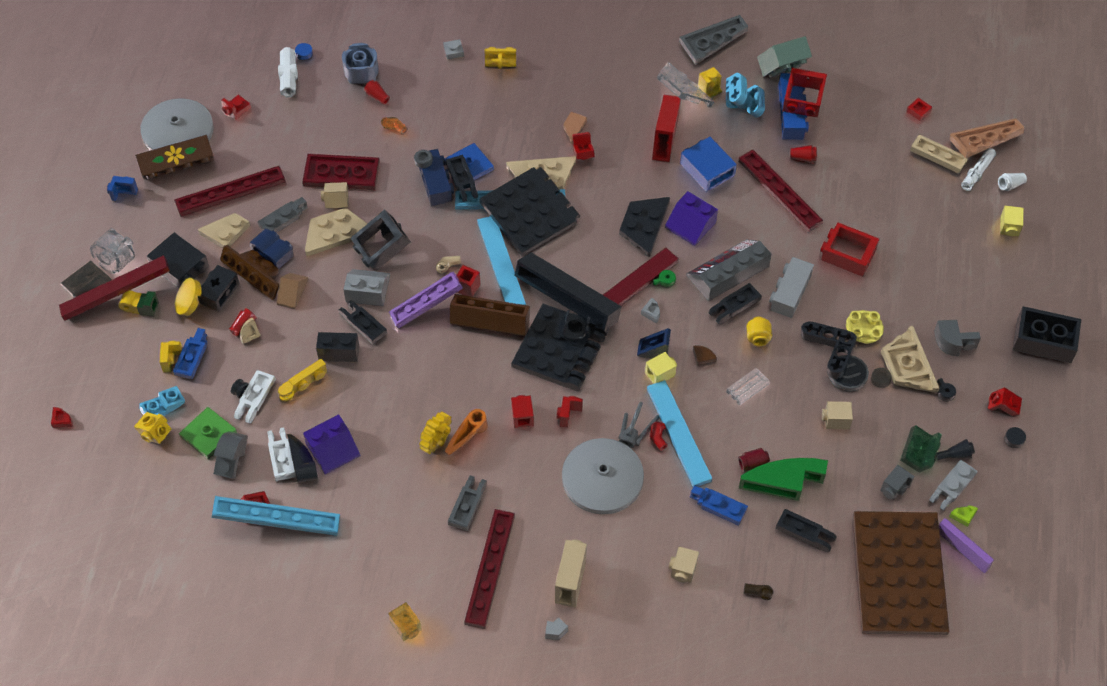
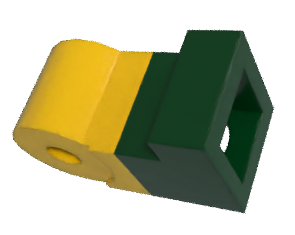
[118,290,159,317]

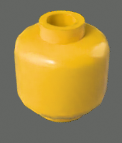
[746,316,772,347]

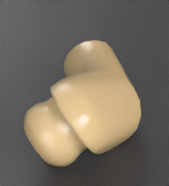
[436,256,461,274]

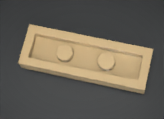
[910,135,968,174]

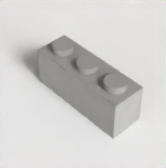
[769,257,814,318]

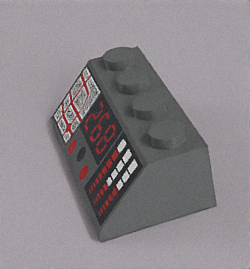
[686,239,772,301]

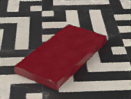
[302,154,380,190]

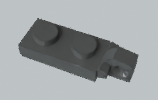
[257,197,308,233]

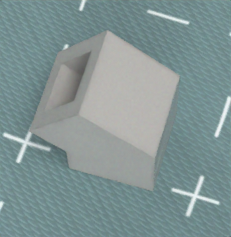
[545,617,568,640]

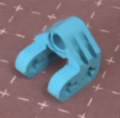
[725,73,765,118]

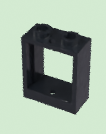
[351,209,411,271]

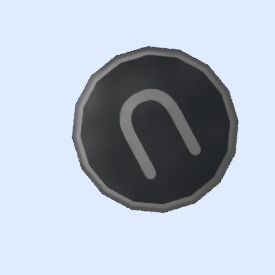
[829,355,869,392]

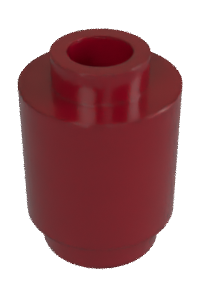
[738,448,770,472]

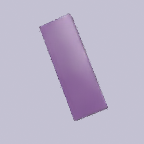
[939,518,994,573]

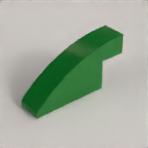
[738,458,828,501]

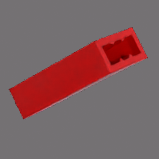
[652,94,681,162]

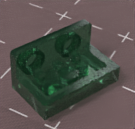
[900,425,942,473]

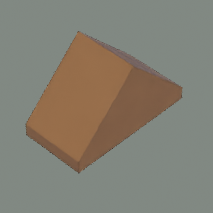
[277,273,308,309]

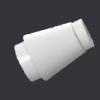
[998,173,1027,191]

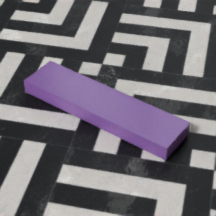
[389,271,463,329]

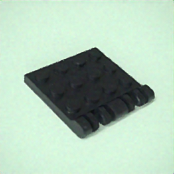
[511,303,610,391]

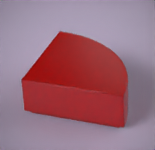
[51,407,73,428]

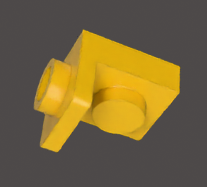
[159,341,183,373]

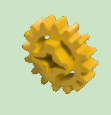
[419,411,452,454]

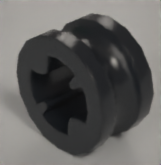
[230,379,249,399]

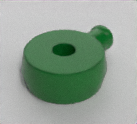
[653,270,676,287]

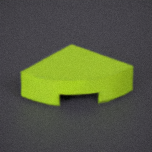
[949,505,978,527]

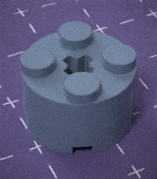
[342,43,379,84]

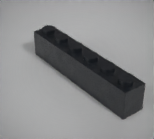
[514,252,622,331]

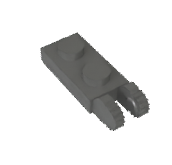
[448,475,487,531]

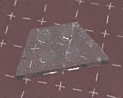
[657,62,715,107]

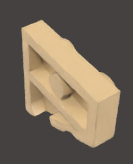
[198,213,251,248]

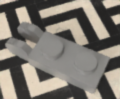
[929,460,978,510]

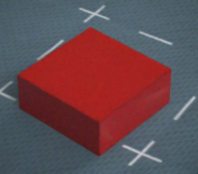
[906,97,932,121]

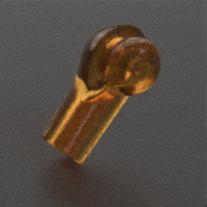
[381,117,408,135]

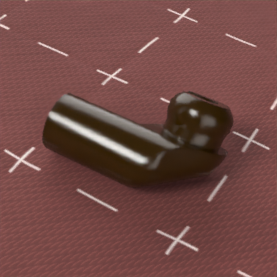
[744,583,774,600]

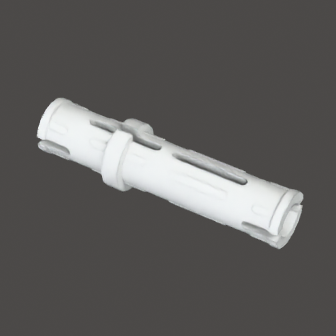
[961,148,996,191]

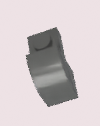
[934,320,981,356]
[213,431,248,479]

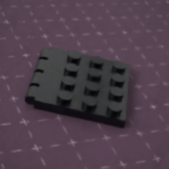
[479,167,580,256]

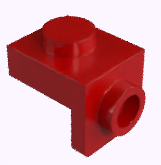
[572,132,595,160]
[988,387,1022,417]
[556,396,583,428]

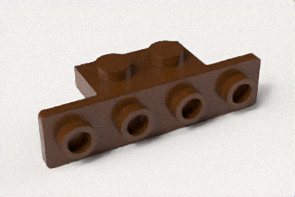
[220,245,279,300]

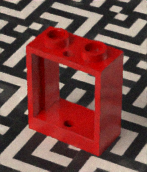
[782,67,827,118]
[820,222,880,277]

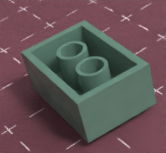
[757,36,812,78]

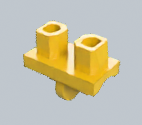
[485,47,516,69]

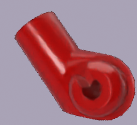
[650,421,668,451]

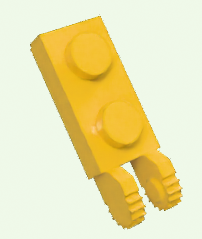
[278,359,327,402]

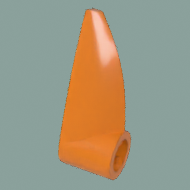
[445,409,488,455]

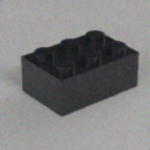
[1013,306,1082,363]

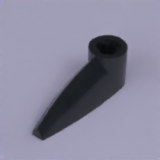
[287,434,318,483]

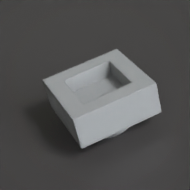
[443,39,464,60]

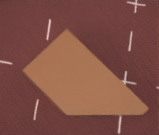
[563,112,587,144]

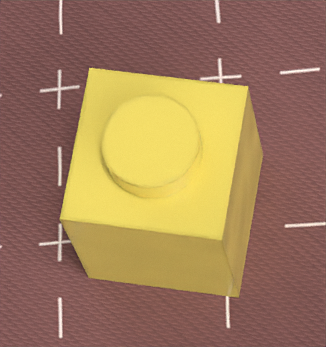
[1000,206,1024,237]
[645,352,677,384]

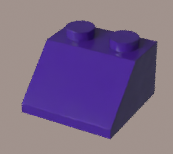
[665,191,718,246]
[303,414,361,474]

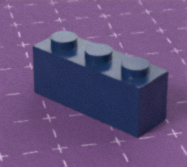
[419,149,454,206]

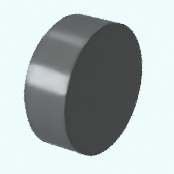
[414,150,433,168]

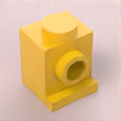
[698,67,722,99]

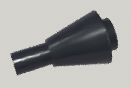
[936,439,975,460]

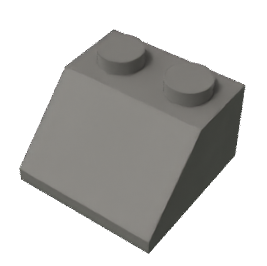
[343,269,390,306]

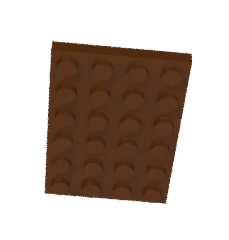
[853,511,949,635]

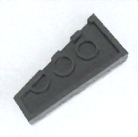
[679,15,748,65]

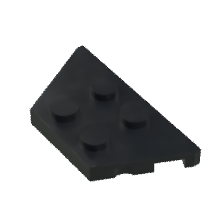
[619,197,670,257]

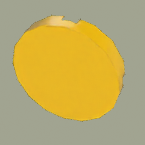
[175,278,202,316]

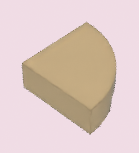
[240,318,261,344]

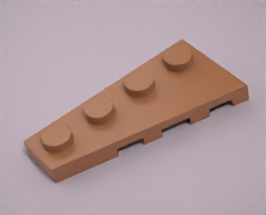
[950,118,1025,158]

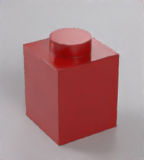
[457,265,481,297]
[511,395,534,428]

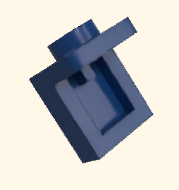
[107,176,138,201]

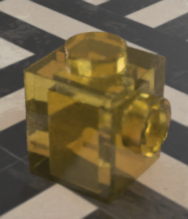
[388,602,422,641]

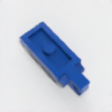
[173,328,208,379]
[690,485,748,526]

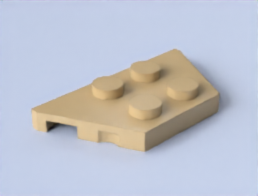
[506,156,576,189]
[305,208,367,256]
[881,326,939,393]

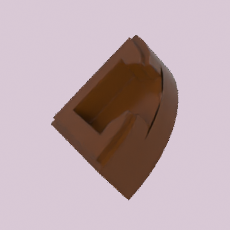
[693,345,717,365]

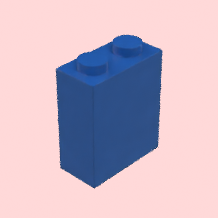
[680,137,737,192]

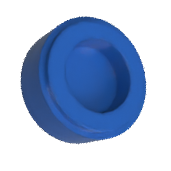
[295,43,313,60]

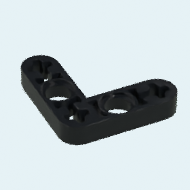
[801,321,857,379]

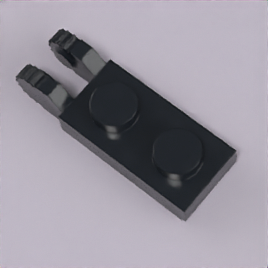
[446,155,478,202]
[709,283,762,324]
[338,300,387,345]
[775,509,837,553]

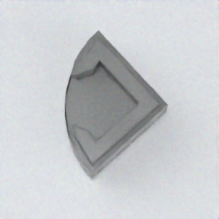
[641,298,660,323]

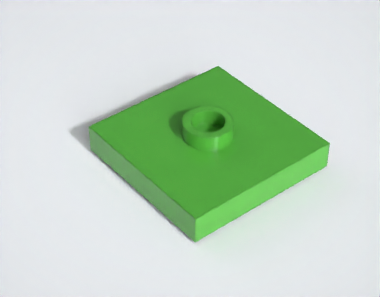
[179,407,237,459]

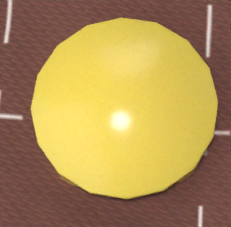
[846,310,884,344]

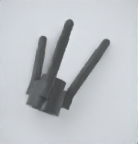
[618,402,660,448]

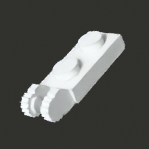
[234,370,276,423]
[267,428,296,481]

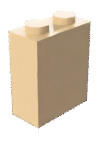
[555,540,587,608]

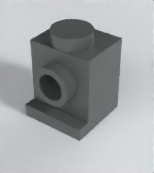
[880,465,915,500]

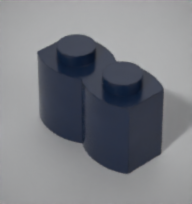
[250,228,294,269]

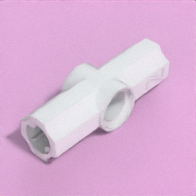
[278,47,298,98]

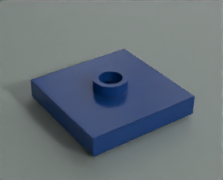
[444,143,494,181]

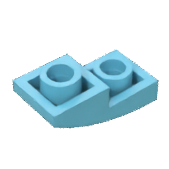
[139,386,185,416]

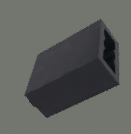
[147,232,209,288]

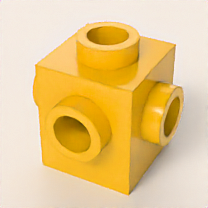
[134,412,172,444]

